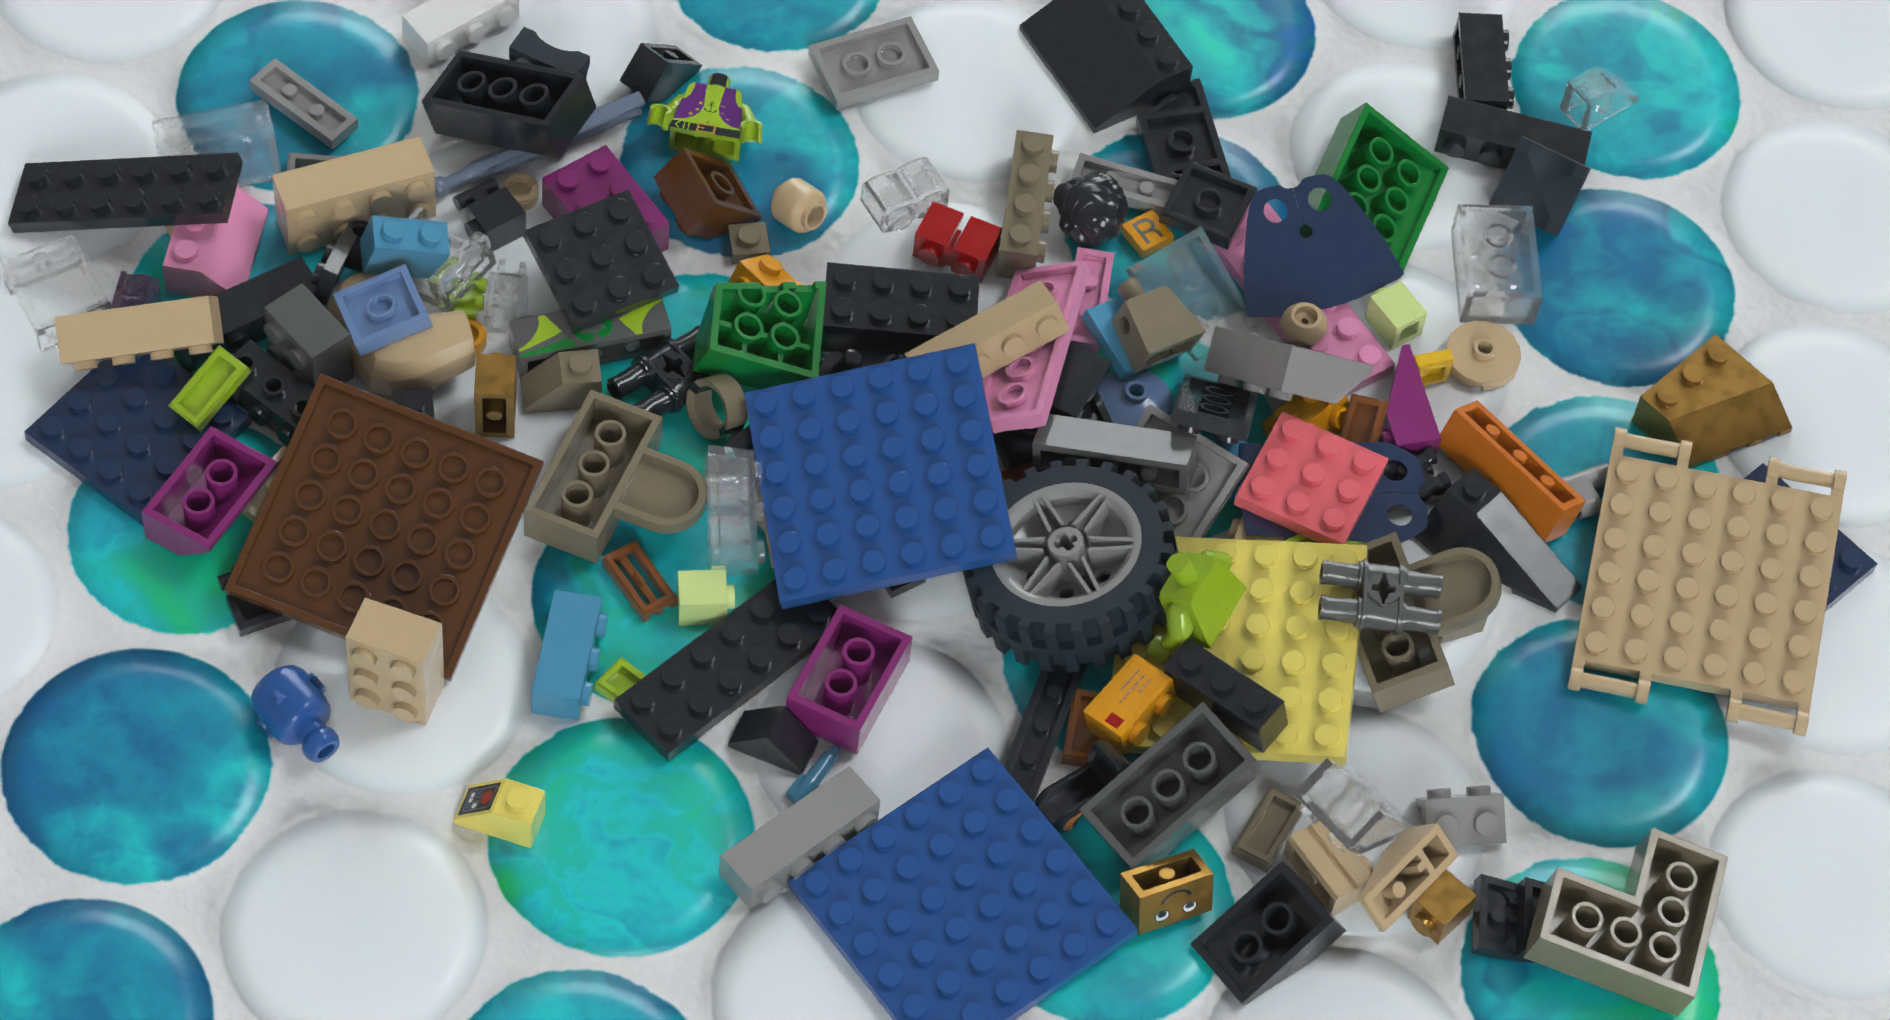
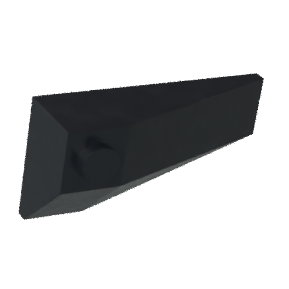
[1414,467,1582,613]

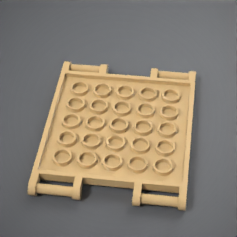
[1567,427,1848,736]

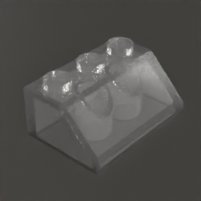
[151,99,281,187]
[704,446,765,575]

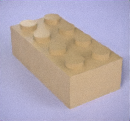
[272,136,436,255]

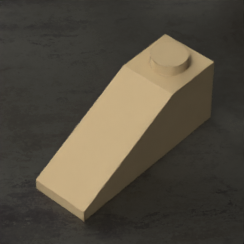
[1358,823,1459,932]

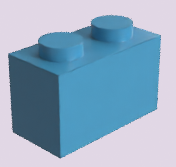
[360,215,450,279]

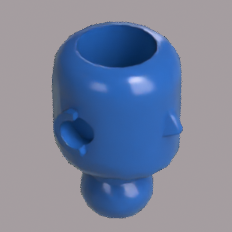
[251,665,340,763]

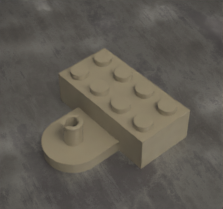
[524,390,707,564]
[1358,532,1502,713]

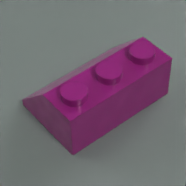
[142,426,278,555]

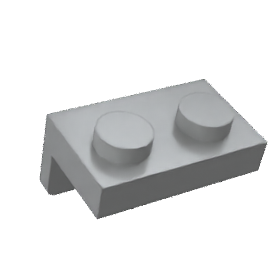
[1416,785,1507,847]

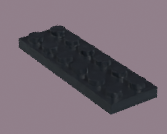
[8,152,243,233]
[613,579,837,761]

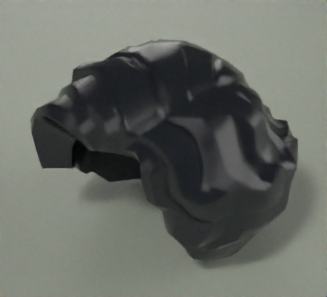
[1053,171,1129,248]

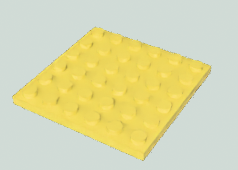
[1112,536,1368,765]

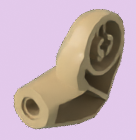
[328,272,476,398]

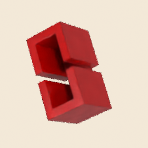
[912,201,1002,283]

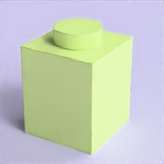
[1365,281,1427,350]
[677,570,735,626]

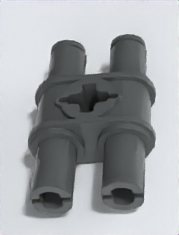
[1318,559,1443,635]

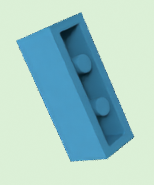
[531,589,608,721]

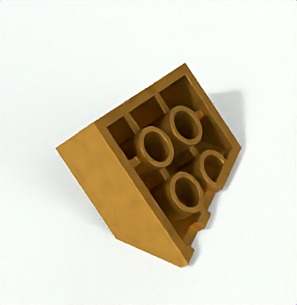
[1631,334,1793,469]

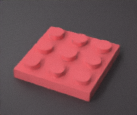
[1234,411,1389,544]

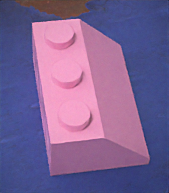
[162,186,269,297]

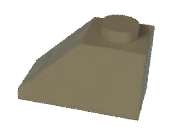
[520,349,602,414]

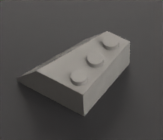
[1204,326,1374,404]

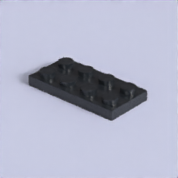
[1170,374,1259,444]

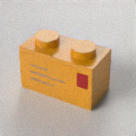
[1083,654,1176,755]

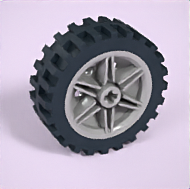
[962,459,1179,673]

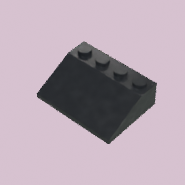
[1019,0,1193,133]

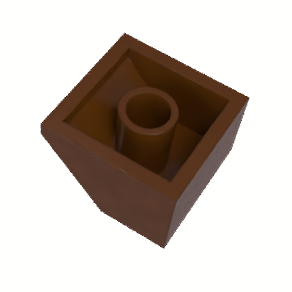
[653,148,762,240]

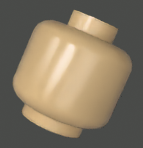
[771,178,827,233]

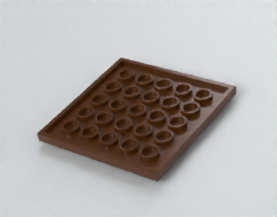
[224,374,544,681]

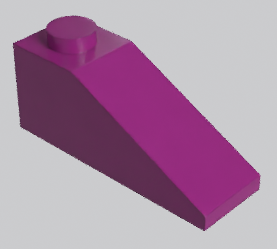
[1378,344,1441,455]

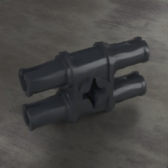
[607,325,709,416]

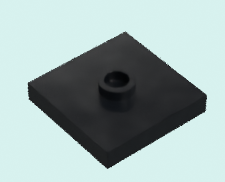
[1159,161,1258,250]

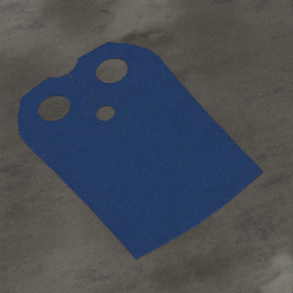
[1238,442,1428,543]

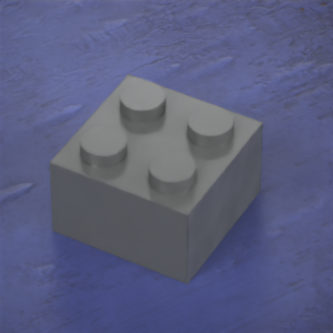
[264,283,353,388]

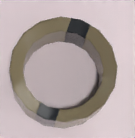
[686,373,748,439]

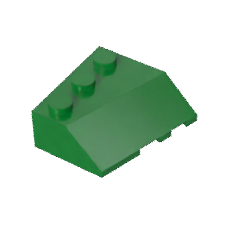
[693,281,827,389]

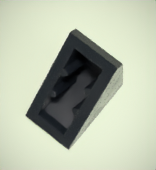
[728,706,819,775]

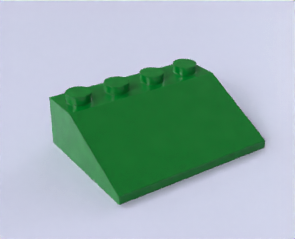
[1299,103,1449,280]

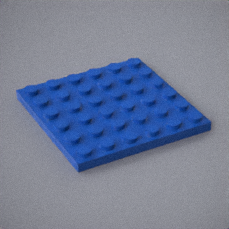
[744,343,1018,609]
[788,747,1137,1020]

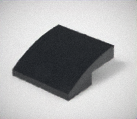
[1050,345,1112,418]
[1472,874,1546,963]

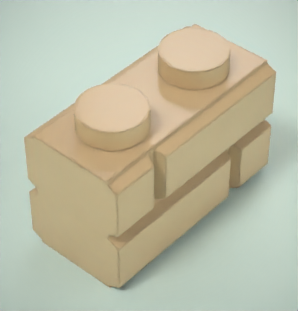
[1283,816,1374,916]

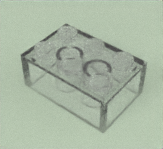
[1451,204,1543,324]

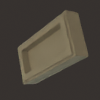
[1232,787,1307,873]

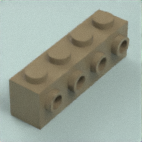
[996,130,1059,279]

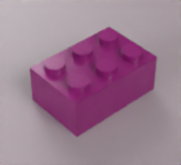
[542,145,669,252]
[785,605,913,754]

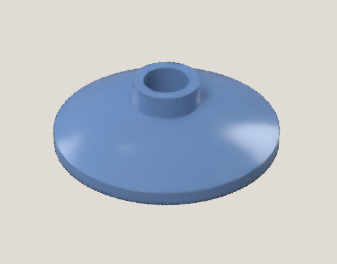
[1098,370,1173,426]

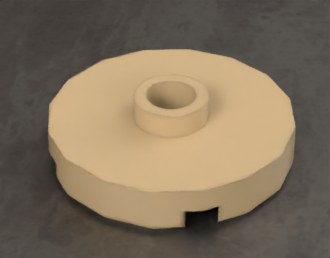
[1445,321,1521,390]

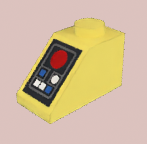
[453,778,546,848]

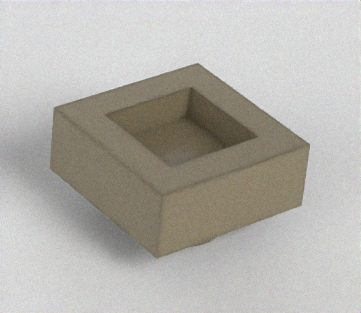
[727,222,771,264]

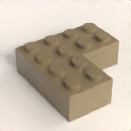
[1523,828,1728,1017]

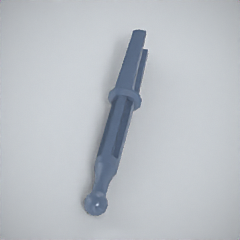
[435,91,645,198]

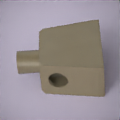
[1112,277,1206,373]

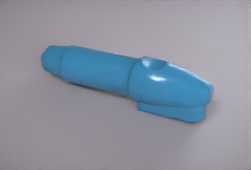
[786,745,841,804]

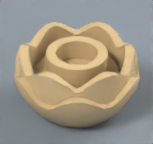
[1280,302,1328,347]

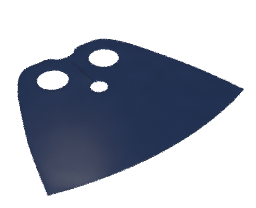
[1244,174,1404,317]

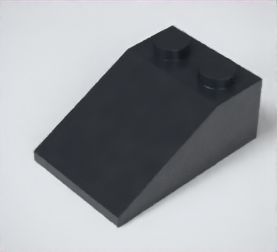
[1190,861,1347,1005]

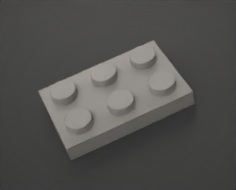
[808,16,939,110]

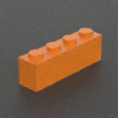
[1439,400,1586,543]

